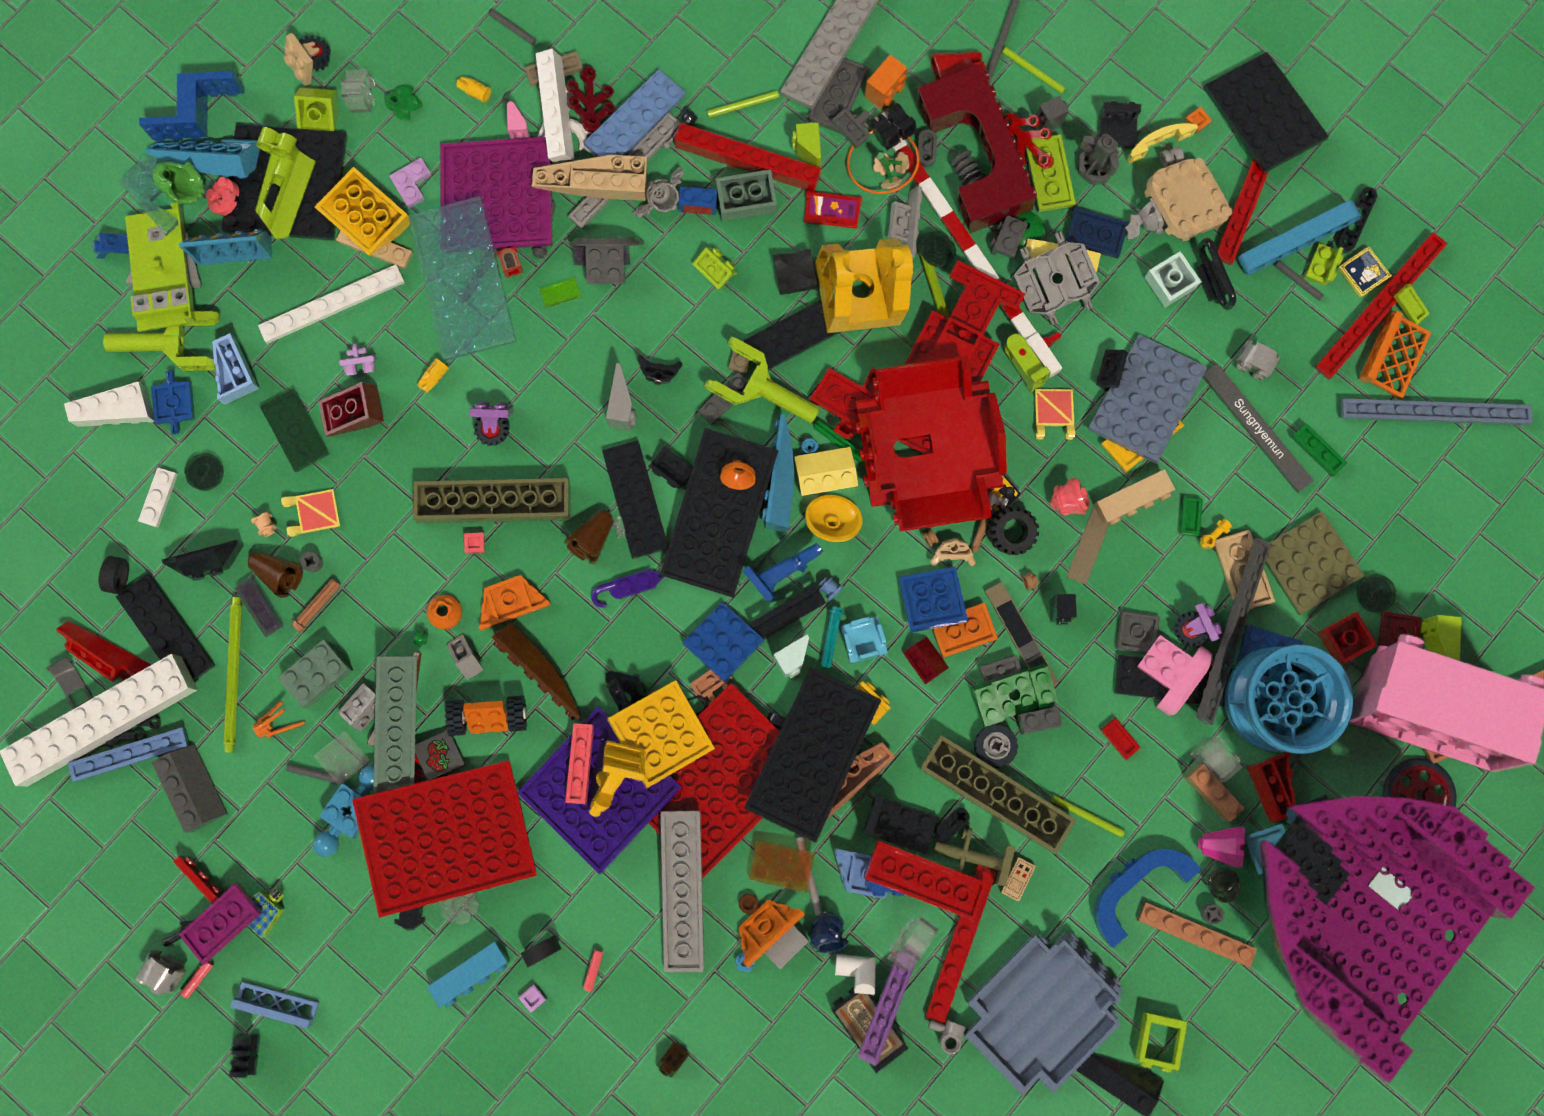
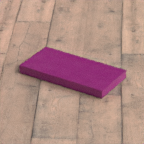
[179,882,263,965]

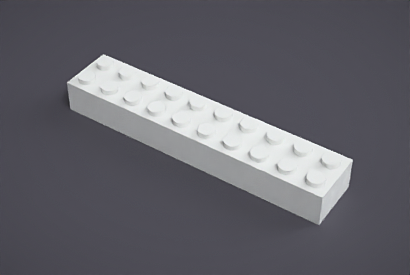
[0,654,198,787]

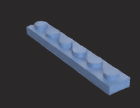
[68,727,189,782]

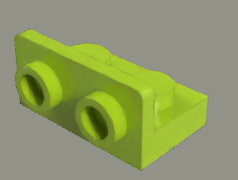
[1304,243,1344,286]
[693,247,738,290]

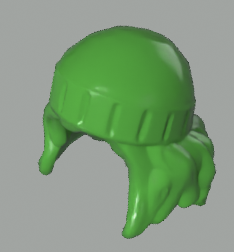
[153,161,205,205]

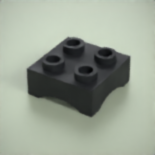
[773,249,817,295]

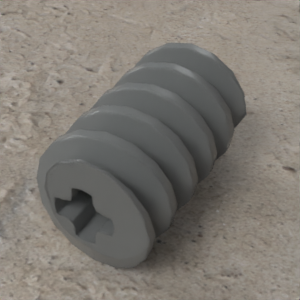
[952,150,985,186]

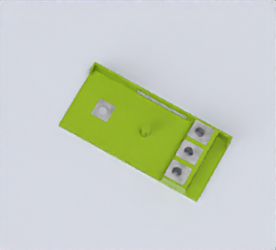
[125,203,196,332]

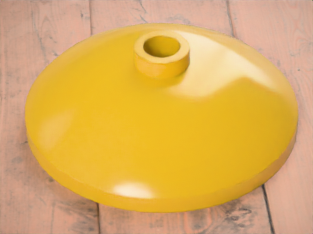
[805,495,862,542]

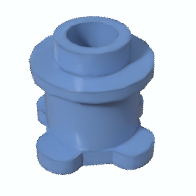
[819,577,843,602]

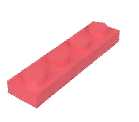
[565,723,594,804]

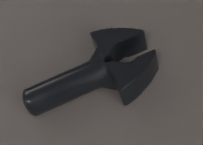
[162,921,193,947]

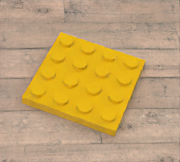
[607,680,715,788]

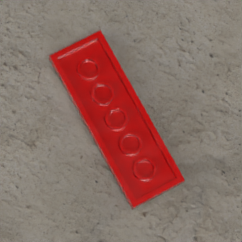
[864,841,987,921]

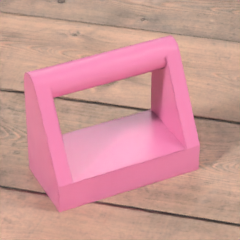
[507,101,531,139]

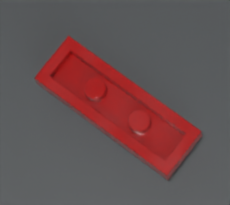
[173,856,222,904]

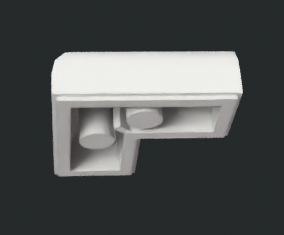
[835,954,876,995]

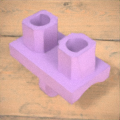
[339,343,377,376]

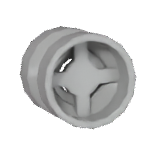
[1159,146,1184,168]

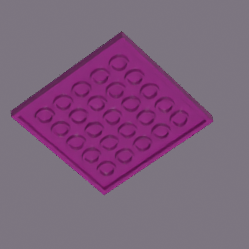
[440,137,553,253]

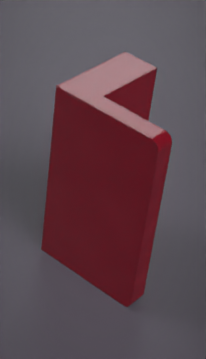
[903,637,949,685]

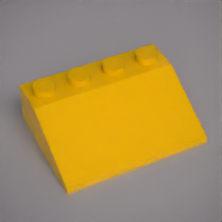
[315,167,412,256]

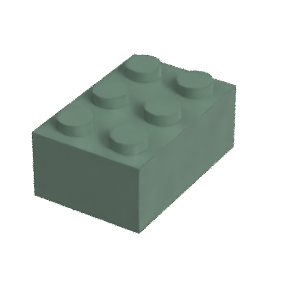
[716,170,777,221]
[278,639,353,709]

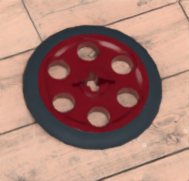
[1383,758,1457,807]

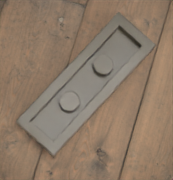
[525,51,583,87]

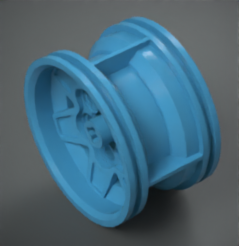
[1224,645,1353,754]

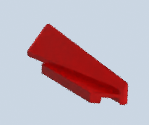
[56,621,151,682]

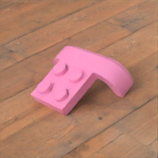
[1137,635,1214,716]

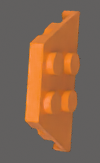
[479,575,551,631]
[739,900,805,968]

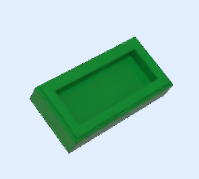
[1179,496,1203,537]

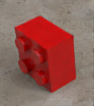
[1317,611,1377,665]

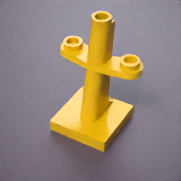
[589,741,645,817]

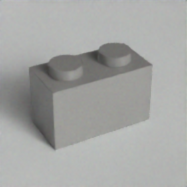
[765,925,809,969]

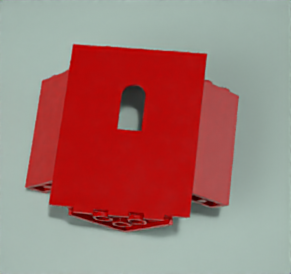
[855,355,1007,532]

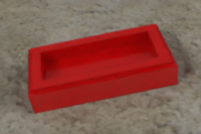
[1100,718,1141,760]

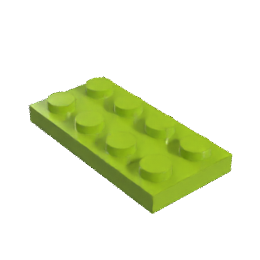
[1025,134,1076,212]

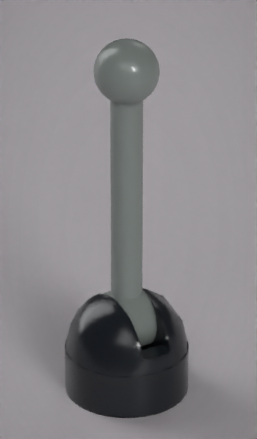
[663,109,698,149]

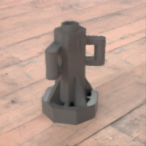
[1077,134,1119,184]

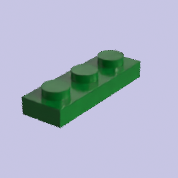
[1291,423,1347,477]

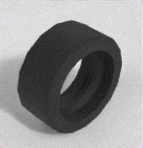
[98,556,129,594]
[521,935,561,967]

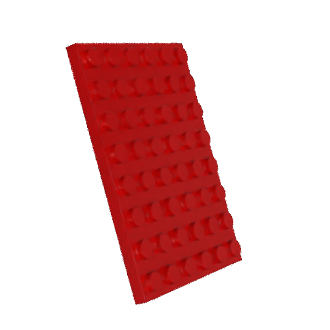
[649,683,780,878]
[352,761,537,918]

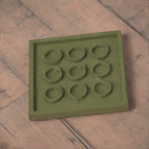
[1265,511,1365,615]

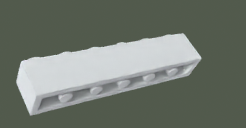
[536,49,575,164]

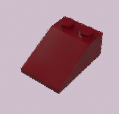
[319,382,384,437]

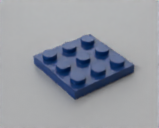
[899,566,968,633]
[682,602,764,683]
[1236,625,1303,693]

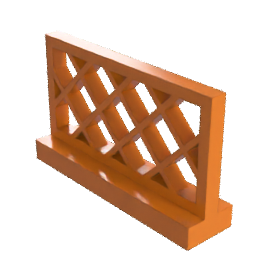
[1359,310,1431,399]

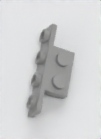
[888,186,923,258]

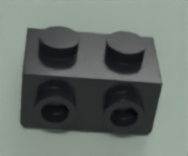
[649,445,693,489]

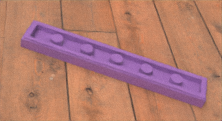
[857,948,918,1066]

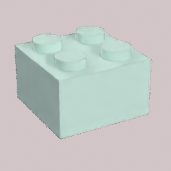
[1144,251,1201,308]
[1368,867,1412,910]

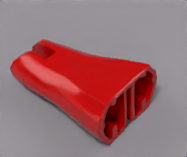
[931,51,986,81]

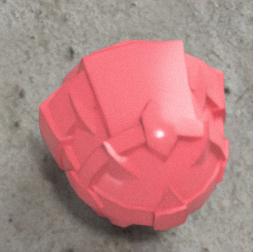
[1050,478,1090,516]

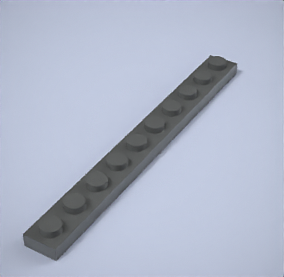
[1196,538,1271,725]

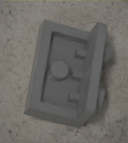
[990,215,1028,259]

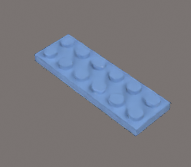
[584,69,686,157]

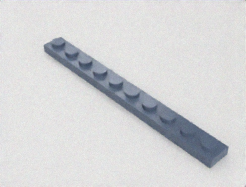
[1341,399,1532,425]

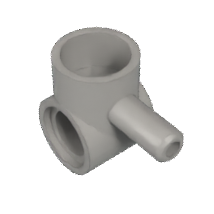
[928,1020,966,1054]

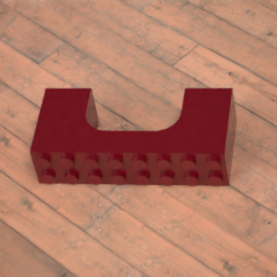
[918,64,1037,234]

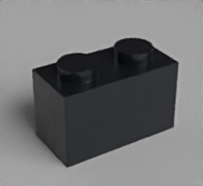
[1050,594,1077,625]

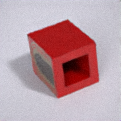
[497,246,524,278]

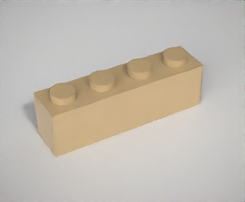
[1094,469,1175,526]

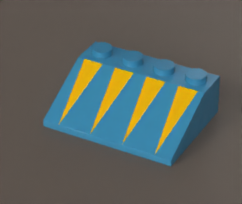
[179,229,272,265]

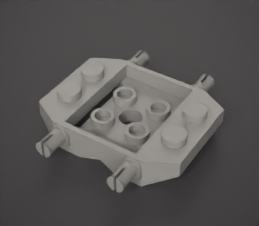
[1014,231,1100,326]

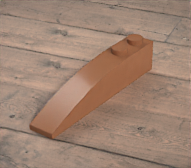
[826,742,895,821]

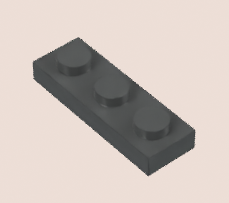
[698,372,748,425]

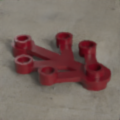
[566,67,615,133]

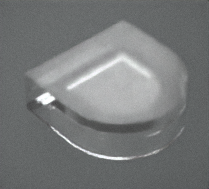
[613,516,625,538]

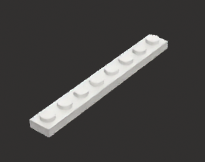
[258,264,405,344]

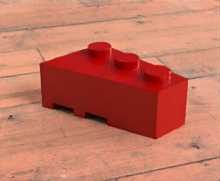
[1247,752,1296,822]

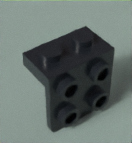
[1100,101,1141,148]

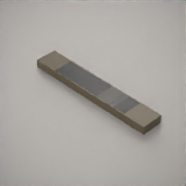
[984,582,1059,685]

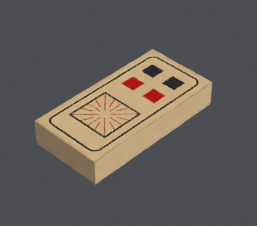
[1000,857,1036,902]

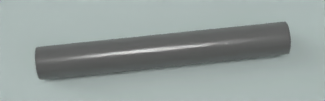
[489,9,537,46]
[1275,260,1324,300]
[286,764,345,785]

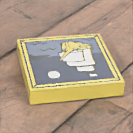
[1337,247,1391,298]

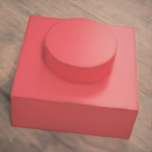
[464,533,485,554]

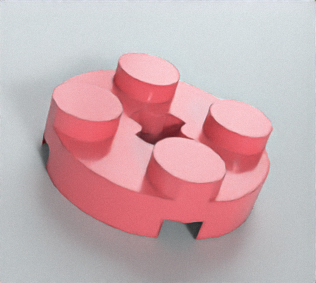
[206,177,239,216]

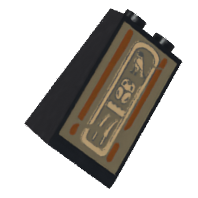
[831,987,909,1073]

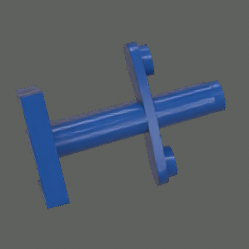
[743,543,824,601]

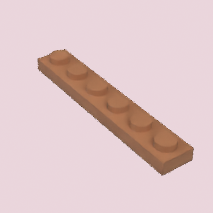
[1137,902,1257,967]

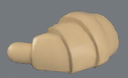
[930,538,976,566]

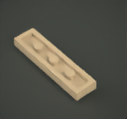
[336,230,413,270]

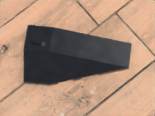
[1076,1054,1164,1116]

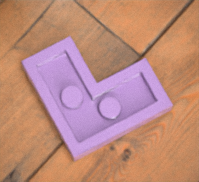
[389,158,431,208]

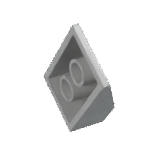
[606,363,637,431]

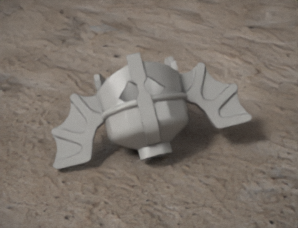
[632,167,685,218]
[1125,198,1167,240]

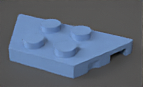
[834,849,889,899]

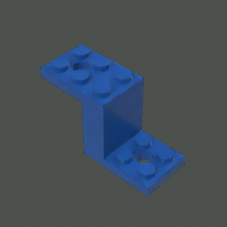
[139,71,244,141]

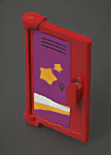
[804,190,863,229]

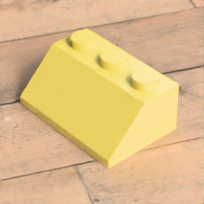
[794,447,858,496]

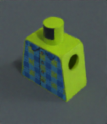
[248,887,285,938]

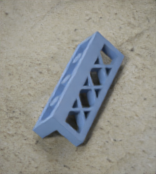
[230,982,320,1028]

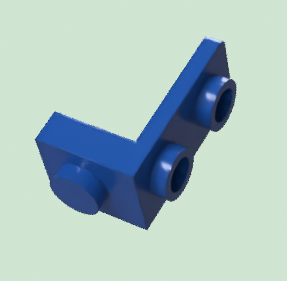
[93,233,129,259]

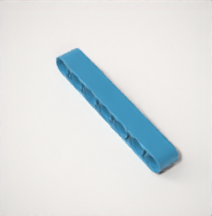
[1238,200,1362,275]

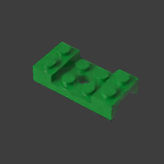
[971,664,1059,727]

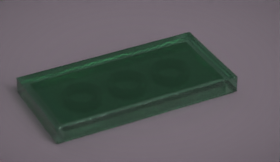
[260,389,329,472]

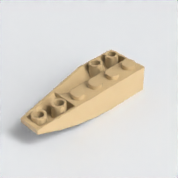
[532,155,647,201]

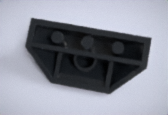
[161,539,243,581]

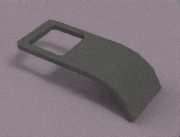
[46,657,93,709]

